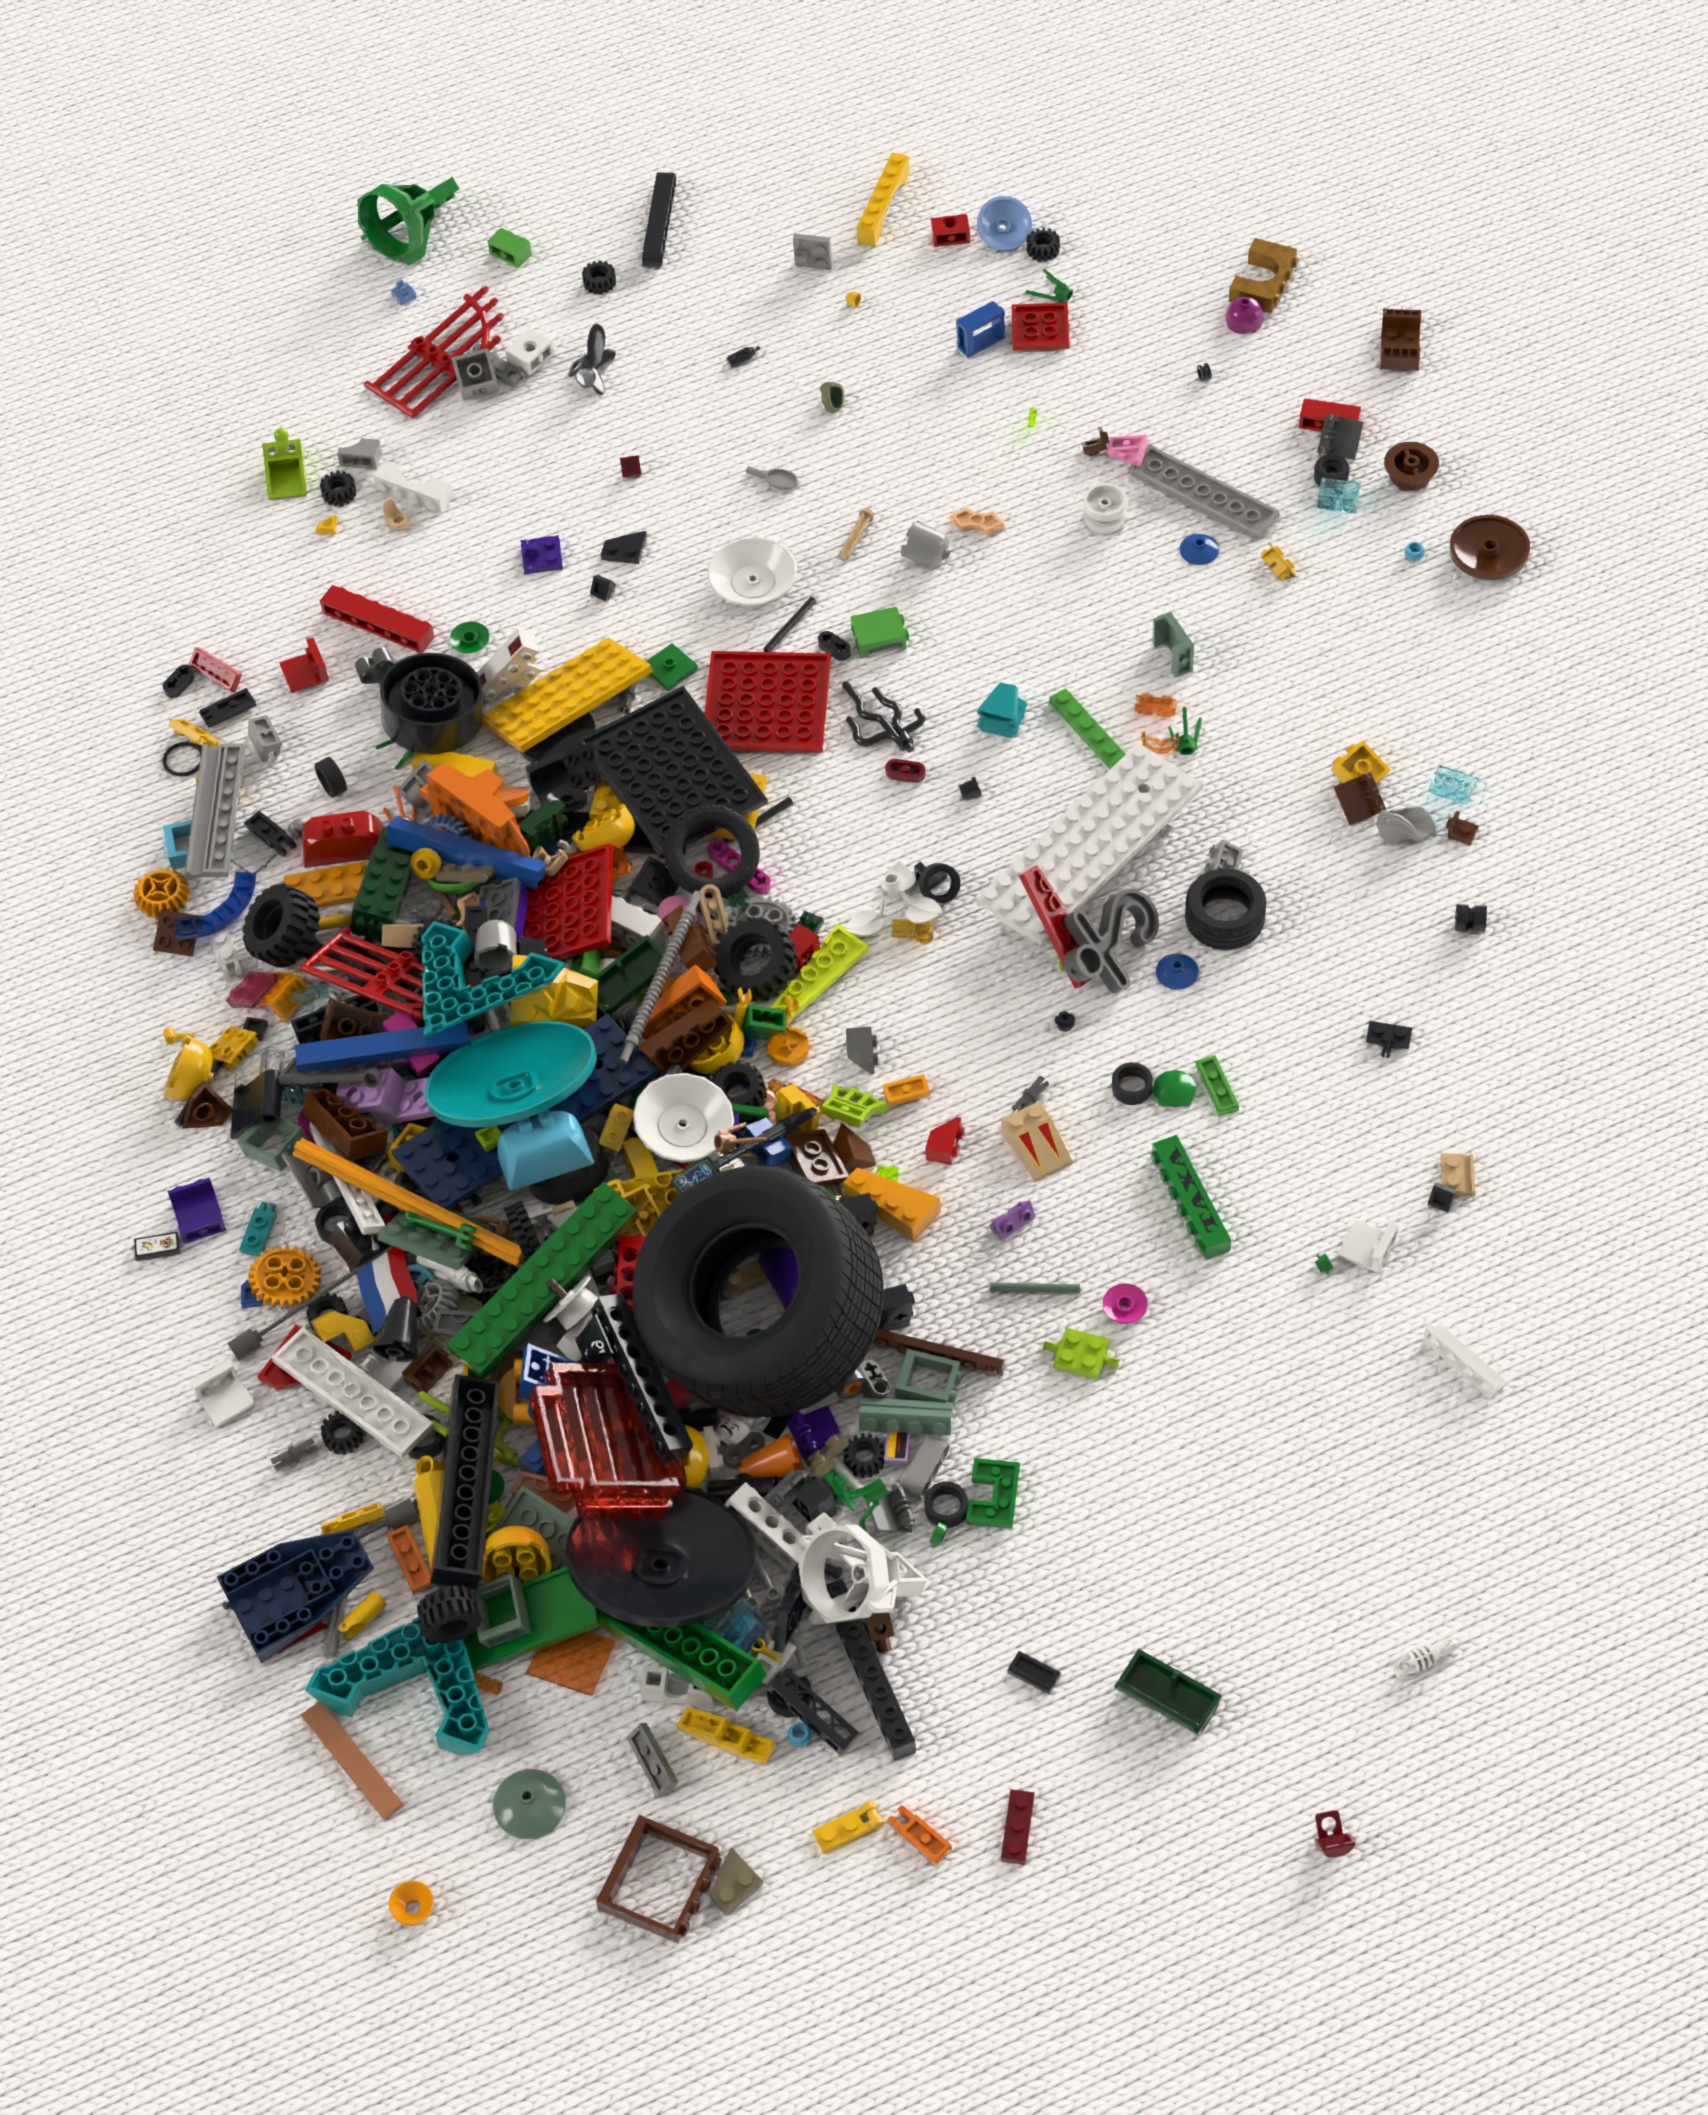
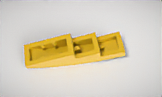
[676,1706,776,1765]

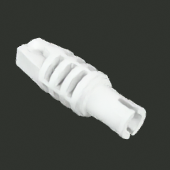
[1391,1637,1456,1678]

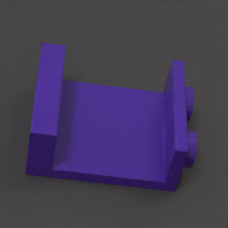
[167,1177,227,1244]

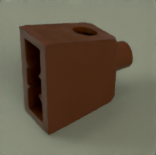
[859,1602,894,1653]

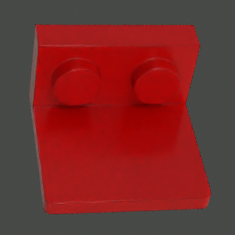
[279,637,329,693]

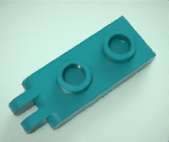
[239,1201,277,1257]

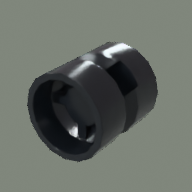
[1455,904,1487,933]

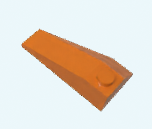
[641,965,727,1040]

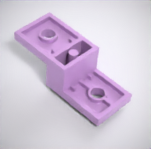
[336,1068,434,1125]

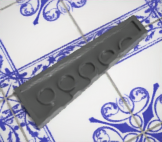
[432,1310,575,1358]

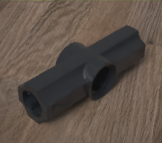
[707,1473,779,1500]

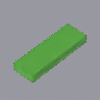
[1195,1055,1240,1117]

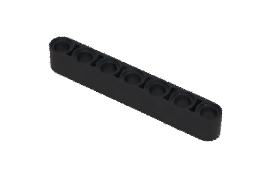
[642,172,676,268]

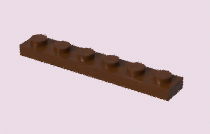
[872,1329,1005,1376]

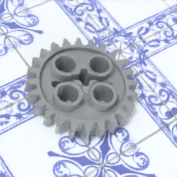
[728,896,796,957]

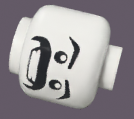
[717,1413,751,1446]

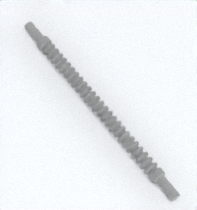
[619,891,702,1064]

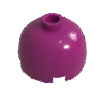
[1225,297,1263,334]

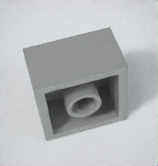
[452,348,500,401]

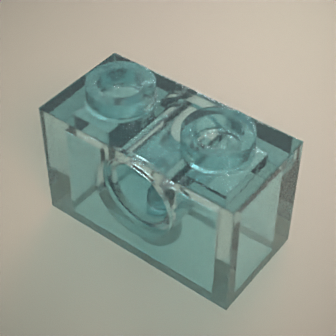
[1317,478,1361,513]

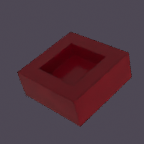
[620,455,642,477]

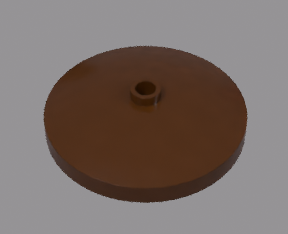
[1449,515,1530,580]

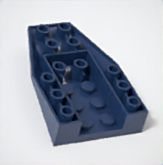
[217,1529,374,1664]

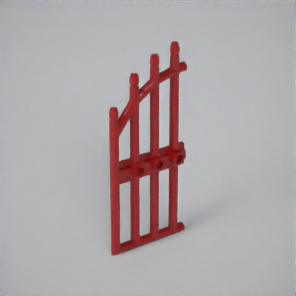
[364,286,504,419]
[299,927,483,1020]

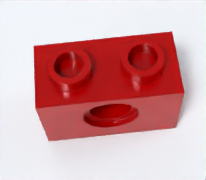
[930,214,970,247]

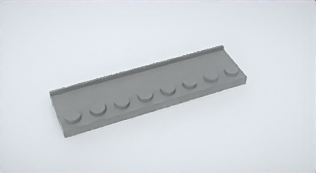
[184,744,245,879]

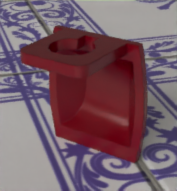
[1314,1810,1356,1857]

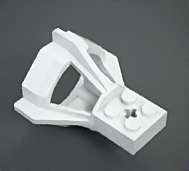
[798,1525,928,1624]

